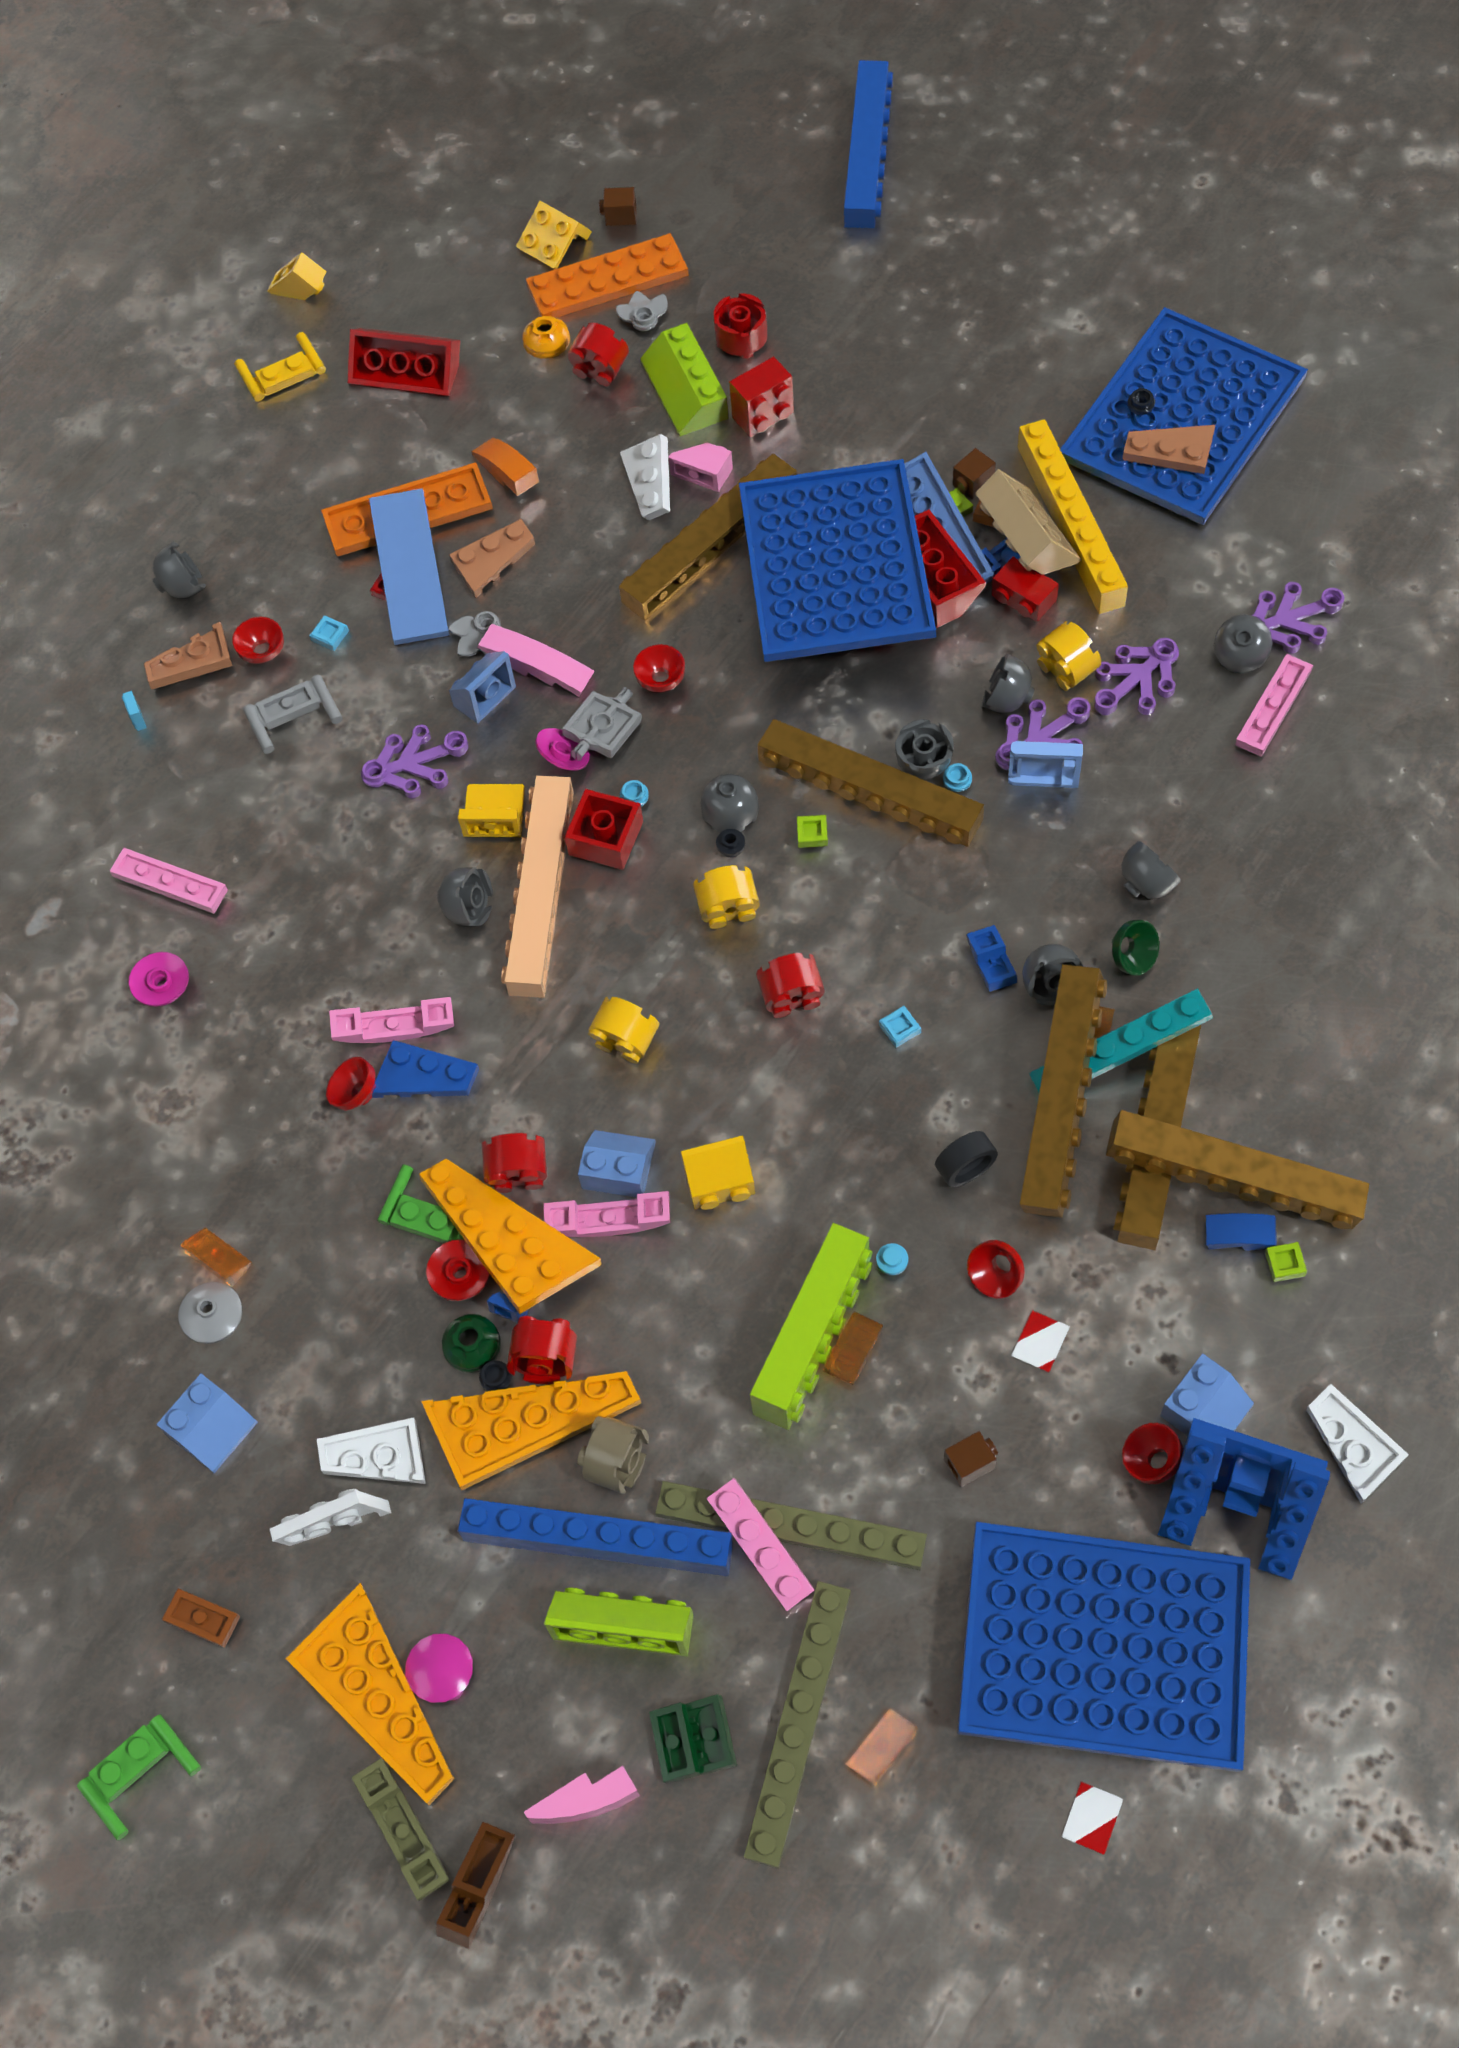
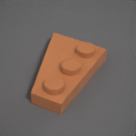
[1122,425,1215,474]
[449,519,535,598]

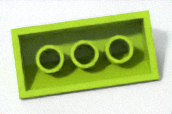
[640,323,729,436]
[544,1588,693,1656]

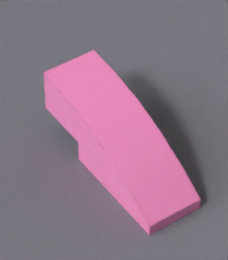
[524,1766,640,1824]

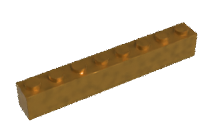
[619,453,797,620]
[757,719,984,847]
[1020,965,1107,1218]
[1113,1025,1201,1250]
[1105,1110,1370,1229]

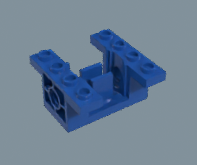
[1158,1418,1331,1580]

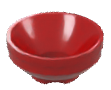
[232,617,284,664]
[633,644,685,692]
[326,1057,376,1111]
[967,1240,1025,1298]
[1122,1423,1183,1484]

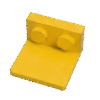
[516,201,592,269]
[458,784,525,837]

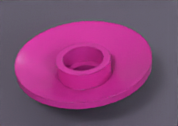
[535,728,590,771]
[129,952,189,1007]

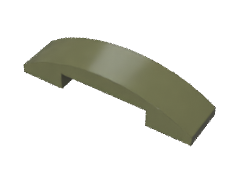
[351,1758,450,1901]

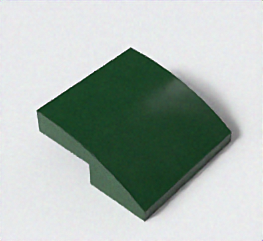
[649,1694,737,1783]

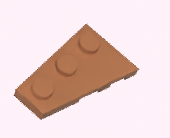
[144,621,233,690]

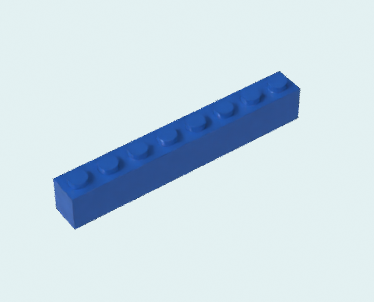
[844,60,893,228]
[458,1498,733,1577]

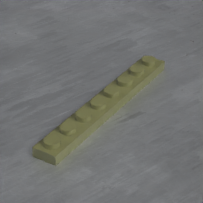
[656,1481,927,1570]
[744,1581,851,1869]

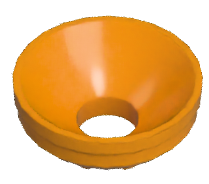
[522,316,570,359]

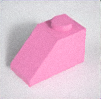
[668,443,733,492]

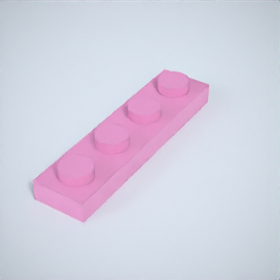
[1235,654,1313,757]
[110,848,228,914]
[706,1478,815,1611]

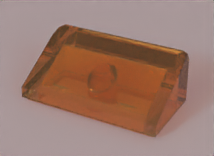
[180,1227,253,1287]
[846,1709,918,1788]

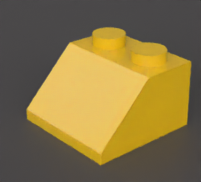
[681,1135,755,1210]

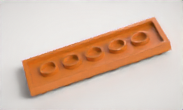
[526,233,689,318]
[321,462,493,557]

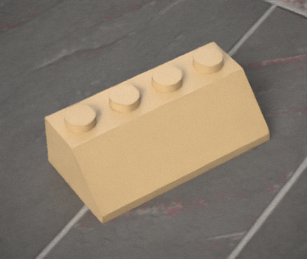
[975,469,1082,575]

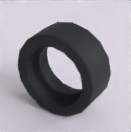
[935,1131,998,1187]

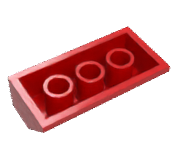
[347,328,460,396]
[915,509,986,628]

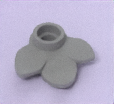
[616,291,668,331]
[448,611,501,657]

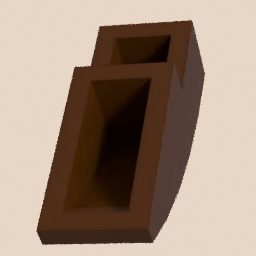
[436,1822,515,1949]

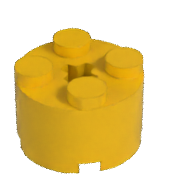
[1036,621,1101,691]
[693,865,760,929]
[588,996,660,1064]

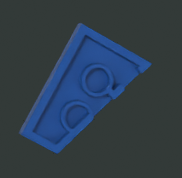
[372,1040,479,1098]

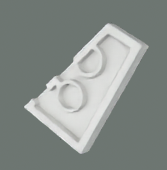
[620,434,670,520]
[1306,1384,1409,1504]
[317,1418,426,1484]
[270,1489,391,1546]

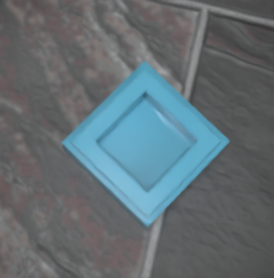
[309,615,349,651]
[122,690,147,731]
[879,1006,921,1048]

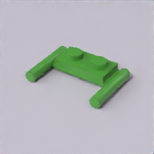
[377,1164,464,1243]
[77,1714,202,1841]

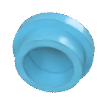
[943,763,972,792]
[620,780,649,807]
[876,1243,908,1275]

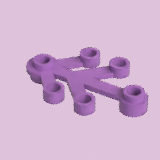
[1252,582,1344,654]
[1094,638,1179,715]
[995,697,1091,770]
[361,724,468,798]

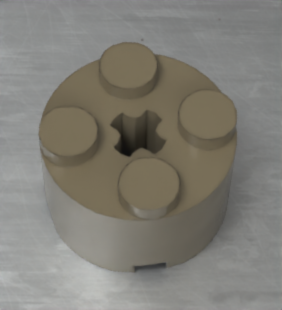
[577,1416,649,1494]

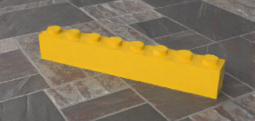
[1018,419,1128,614]

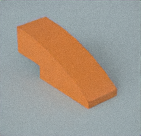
[471,438,539,496]

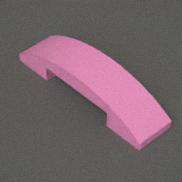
[329,997,454,1043]
[544,1191,670,1237]

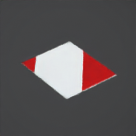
[1011,1310,1070,1372]
[1062,1781,1123,1855]

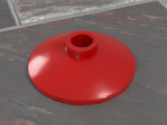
[426,1239,490,1301]

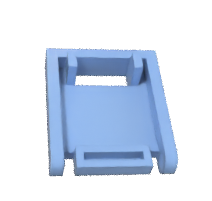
[1008,741,1083,788]

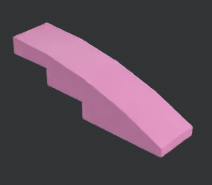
[477,624,594,697]

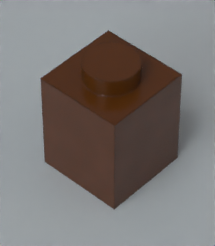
[599,187,637,226]
[952,448,996,499]
[944,1431,998,1488]

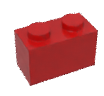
[992,556,1059,622]

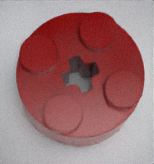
[714,293,768,359]
[567,322,629,387]
[756,953,825,1018]
[482,1133,547,1193]
[507,1316,577,1385]

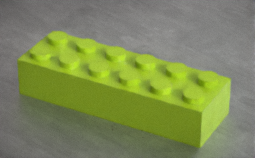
[750,1223,873,1430]

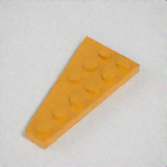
[419,1159,602,1314]
[421,1371,642,1491]
[286,1583,454,1806]

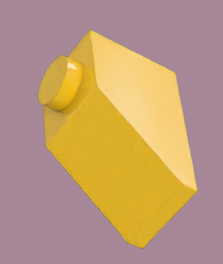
[267,252,327,300]

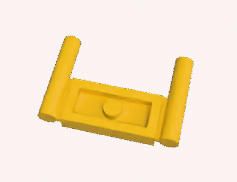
[234,332,326,402]

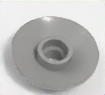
[178,1282,242,1344]

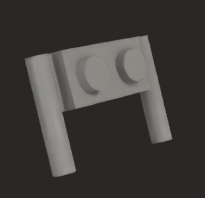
[243,675,343,754]

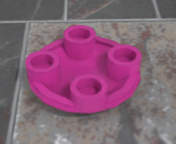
[405,1634,473,1703]

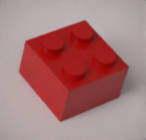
[729,356,794,438]
[565,789,643,870]

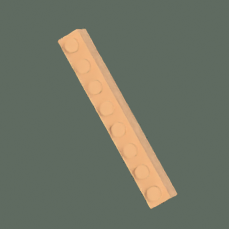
[501,776,574,998]

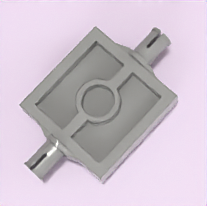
[562,687,642,760]

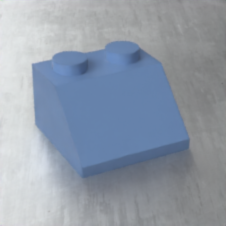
[449,651,516,724]
[578,1130,656,1198]
[1160,1353,1254,1436]
[156,1373,258,1473]

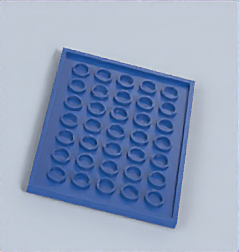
[1060,307,1308,525]
[739,459,937,662]
[957,1522,1250,1772]

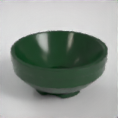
[1111,920,1160,976]
[442,1314,501,1373]

